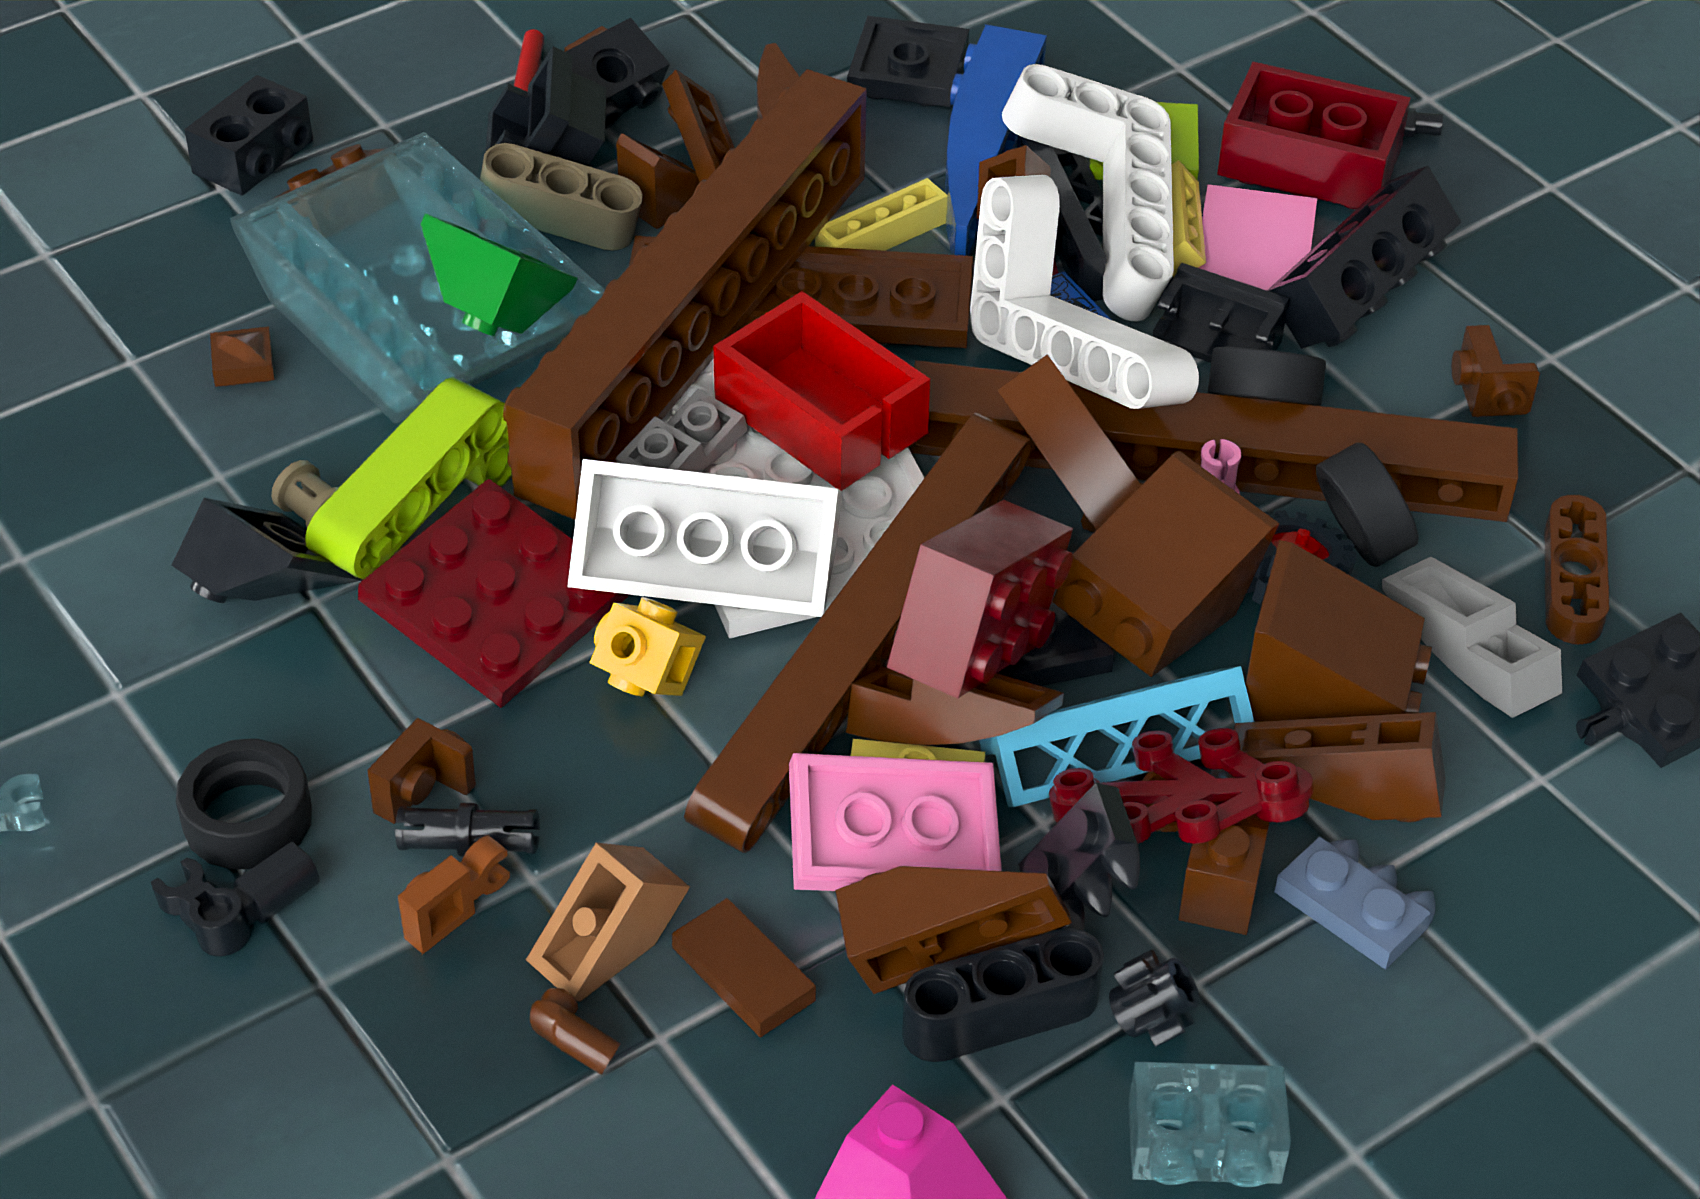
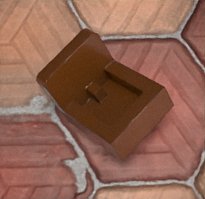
[1451,325,1540,417]

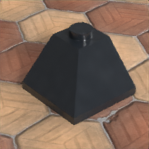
[171,498,364,603]

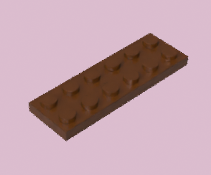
[629,236,973,348]

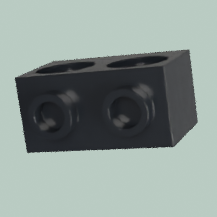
[184,75,313,196]

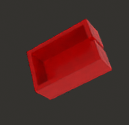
[713,291,931,491]

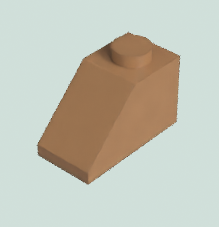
[526,842,690,1001]

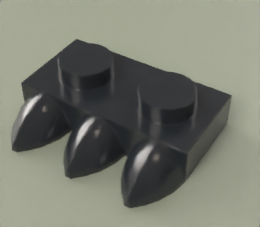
[1018,783,1140,930]

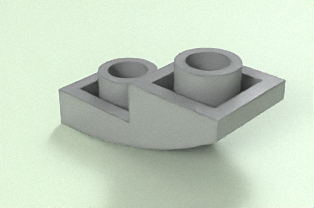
[615,389,748,473]

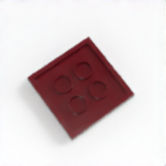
[358,479,629,708]

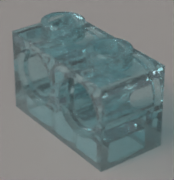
[1128,1062,1291,1187]

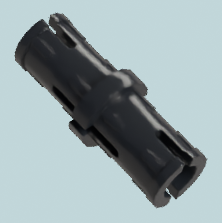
[395,803,540,857]

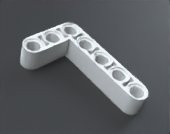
[1002,64,1174,322]
[970,175,1199,409]

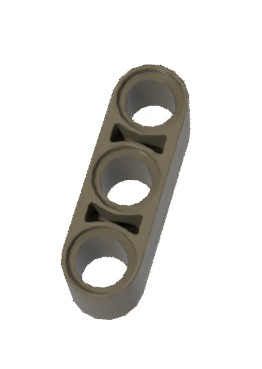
[477,143,643,251]

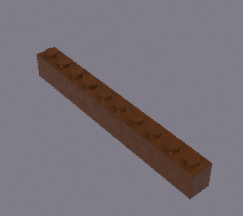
[908,360,1518,522]

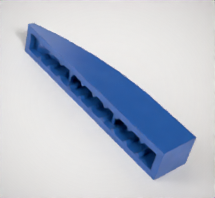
[945,24,1047,256]

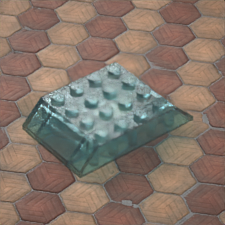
[230,132,605,424]

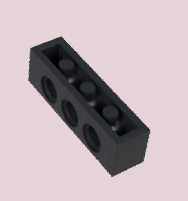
[1267,166,1461,349]

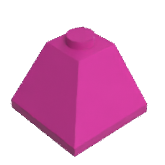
[815,1084,1007,1199]

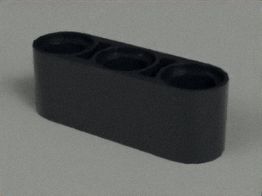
[902,928,1104,1062]

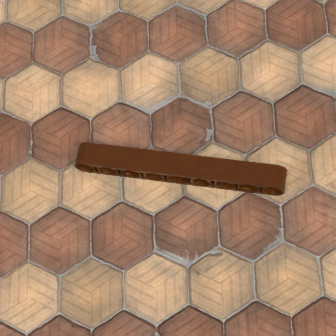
[684,412,1033,853]

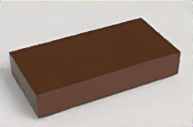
[672,898,816,1038]

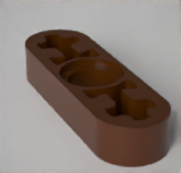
[1544,495,1609,644]

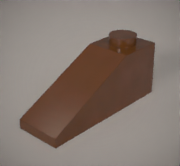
[1234,712,1446,822]
[1178,769,1270,935]
[835,866,1072,994]

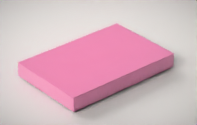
[1199,184,1317,290]
[789,753,1002,891]

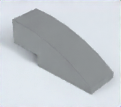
[1382,557,1562,718]

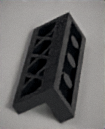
[1017,135,1106,301]

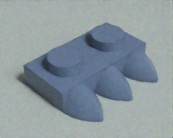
[1274,837,1435,970]

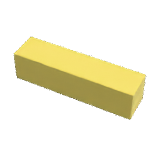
[1171,160,1206,277]
[815,178,948,251]

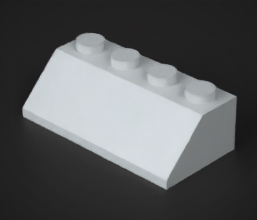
[568,459,843,617]

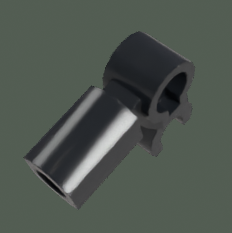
[151,841,320,957]

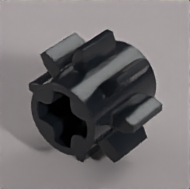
[1109,950,1200,1046]

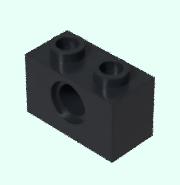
[565,17,670,129]

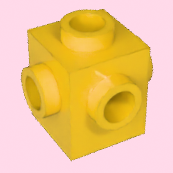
[590,597,706,697]

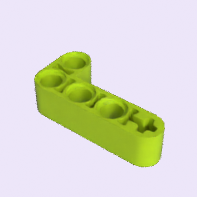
[305,377,512,579]

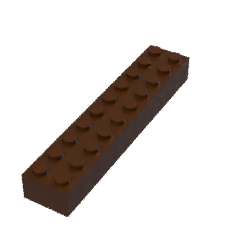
[503,69,867,520]

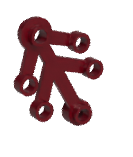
[1049,728,1314,844]

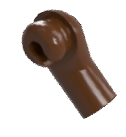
[530,987,621,1075]

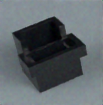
[485,46,606,166]

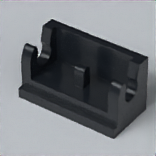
[1152,263,1289,363]

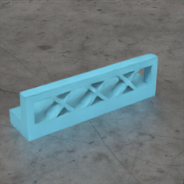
[979,666,1254,807]

